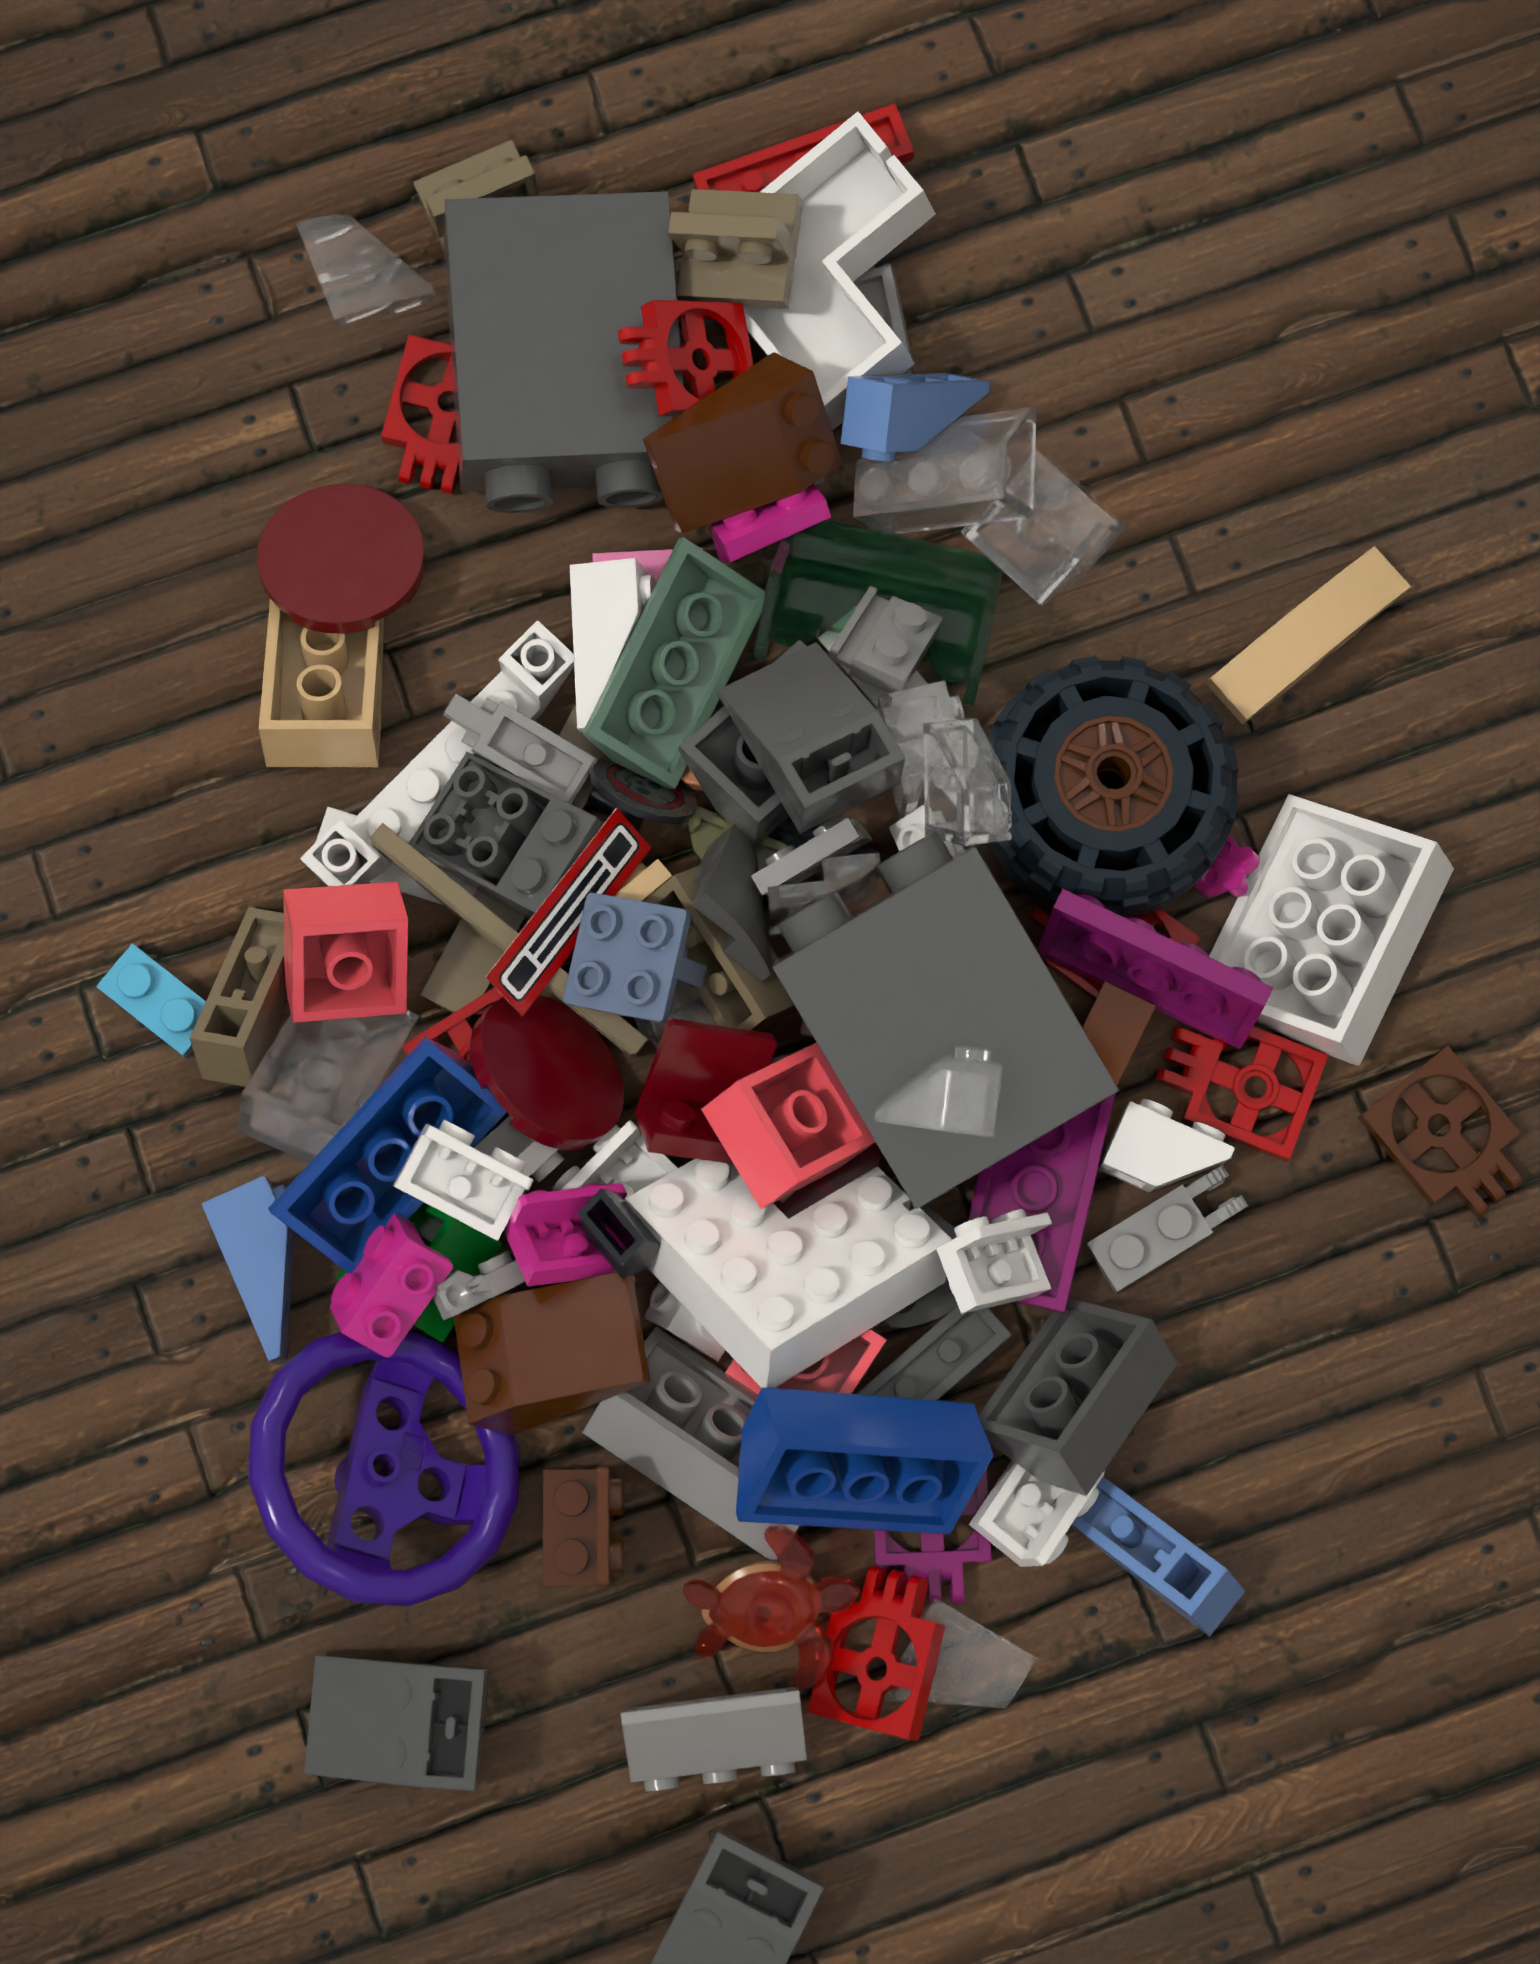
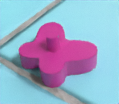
[1194,835,1260,897]

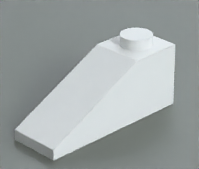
[570,558,656,733]

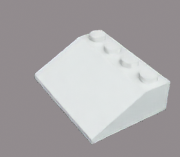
[1209,794,1454,1066]

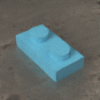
[96,943,206,1059]

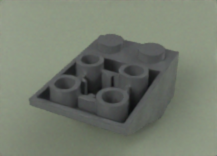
[717,642,906,834]
[409,752,604,920]
[304,1655,490,1791]
[650,1827,824,1964]

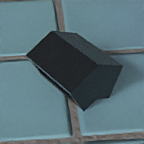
[577,1188,661,1279]

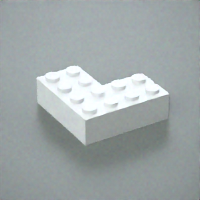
[744,112,936,431]
[625,1159,952,1388]

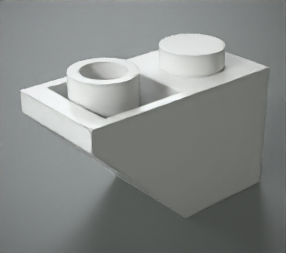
[1099,1099,1235,1193]

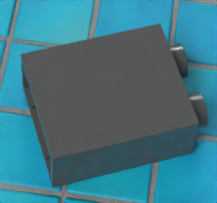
[443,191,684,513]
[772,830,1119,1209]

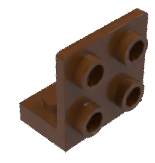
[543,1467,624,1587]

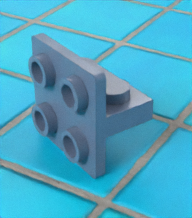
[563,893,707,1023]

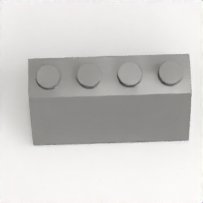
[582,1326,800,1561]

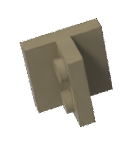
[413,140,538,251]
[668,189,803,309]

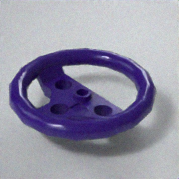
[248,1329,519,1607]

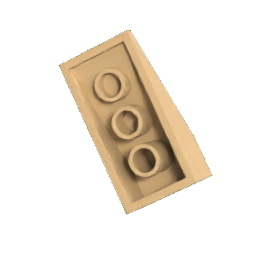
[259,599,384,767]

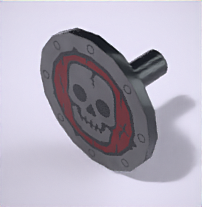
[588,757,698,832]

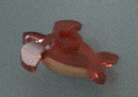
[683,1525,860,1689]

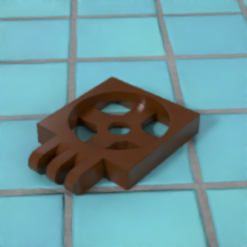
[1358,1046,1523,1218]

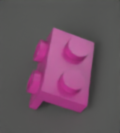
[707,484,831,563]
[504,1183,627,1286]
[330,1213,453,1358]

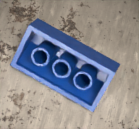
[268,1037,506,1274]
[736,1387,994,1534]

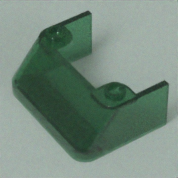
[753,520,1003,705]

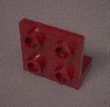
[635,1018,777,1164]

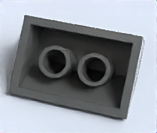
[679,640,807,847]
[979,1298,1177,1496]

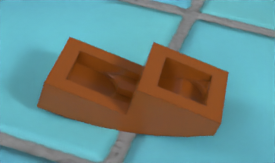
[1082,981,1156,1086]

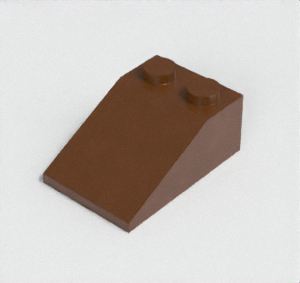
[643,352,843,533]
[454,1272,650,1436]

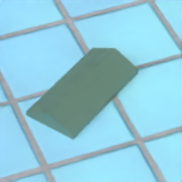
[582,537,770,789]

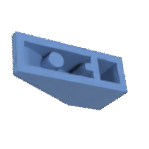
[841,373,990,461]
[201,1175,295,1365]
[1071,1477,1245,1637]

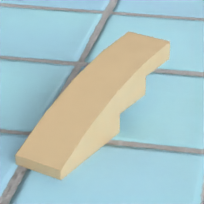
[1206,546,1411,725]

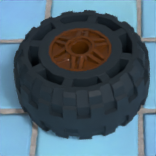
[976,656,1239,917]

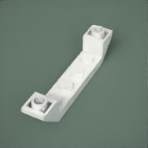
[300,620,574,886]

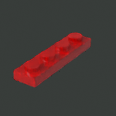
[692,103,914,192]

